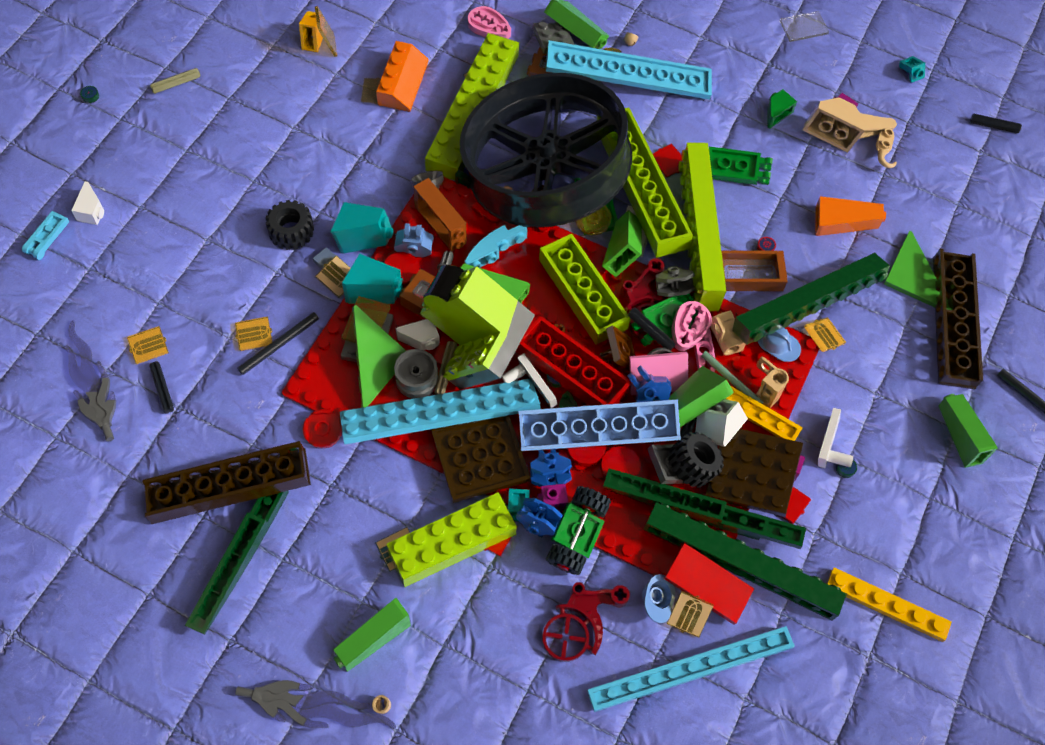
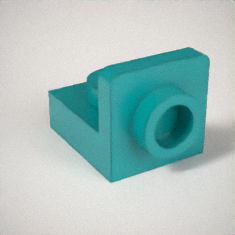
[899,56,926,83]
[508,489,530,522]

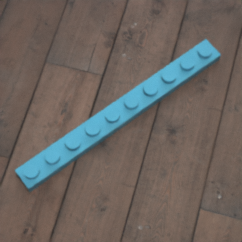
[587,626,795,712]

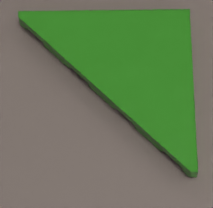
[884,231,952,310]
[352,305,406,408]

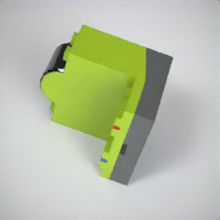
[420,265,535,390]

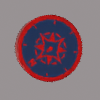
[757,237,776,251]

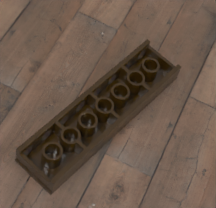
[933,248,983,389]
[142,441,311,524]

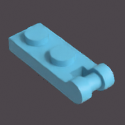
[22,211,69,260]

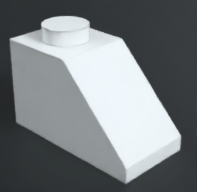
[71,182,104,225]
[396,319,440,350]

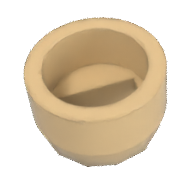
[624,32,638,46]
[372,695,391,714]

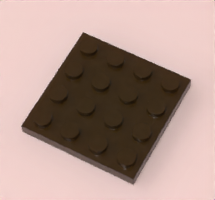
[431,415,531,503]
[705,429,803,517]

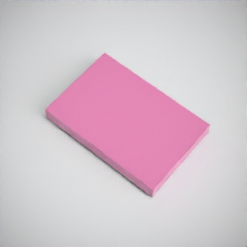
[629,352,688,395]

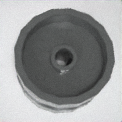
[394,349,438,399]

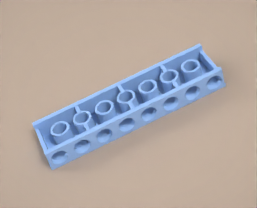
[518,399,681,451]

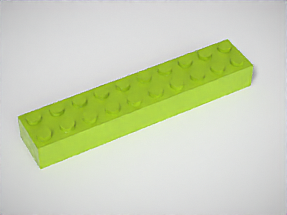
[425,33,519,180]
[596,108,693,258]
[679,142,726,311]

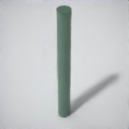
[701,351,764,404]

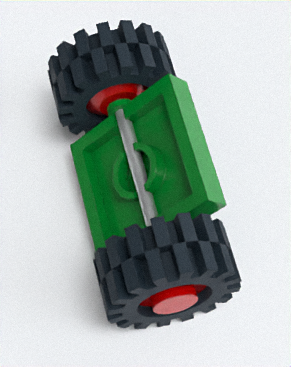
[546,486,611,575]

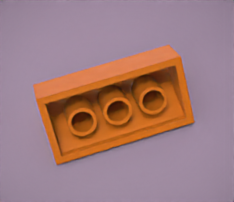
[376,41,429,112]

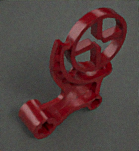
[620,258,668,344]
[542,582,630,662]

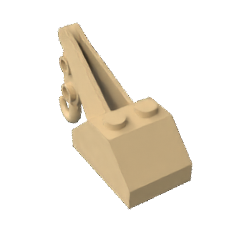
[802,98,897,168]

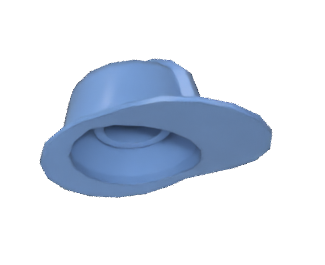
[758,328,801,362]
[642,574,675,623]

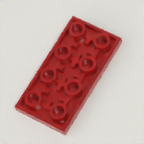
[663,543,754,625]

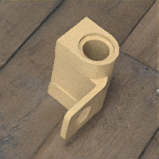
[710,311,746,355]
[756,356,789,408]

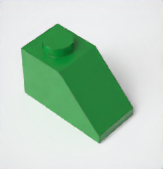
[767,89,797,129]

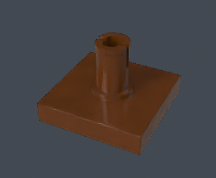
[600,325,635,371]

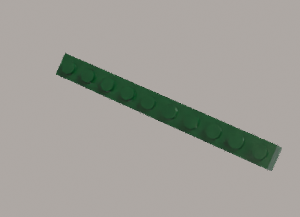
[732,253,890,345]
[643,502,847,621]

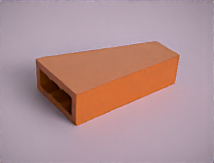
[815,196,886,236]

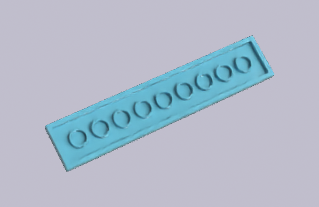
[546,40,712,100]
[340,378,540,445]

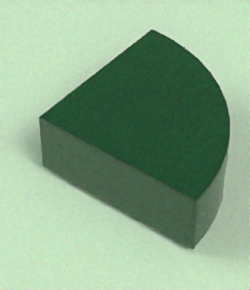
[455,170,471,189]
[559,391,579,408]

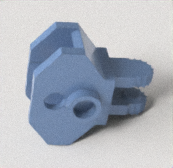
[394,223,434,258]

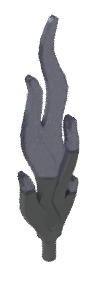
[65,320,116,442]
[235,680,396,729]

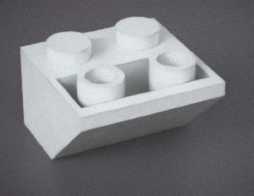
[695,399,748,447]

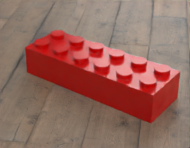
[516,316,632,406]

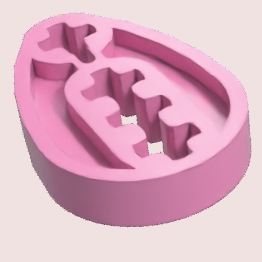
[468,6,511,39]
[672,301,712,351]

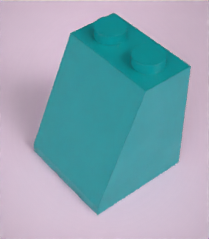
[331,202,393,254]
[342,254,403,304]

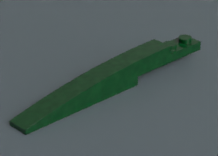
[185,448,298,635]
[603,468,806,549]

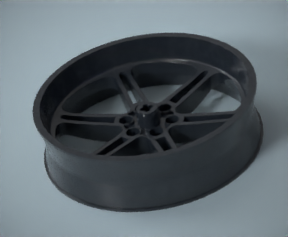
[460,73,632,227]

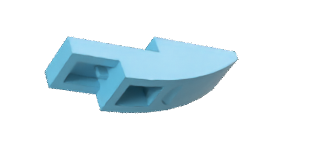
[465,225,527,268]

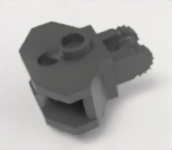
[655,267,695,297]

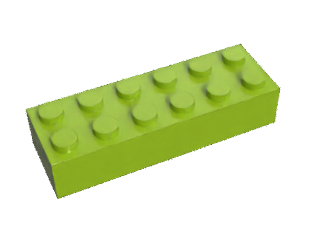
[539,234,630,345]
[386,492,517,587]

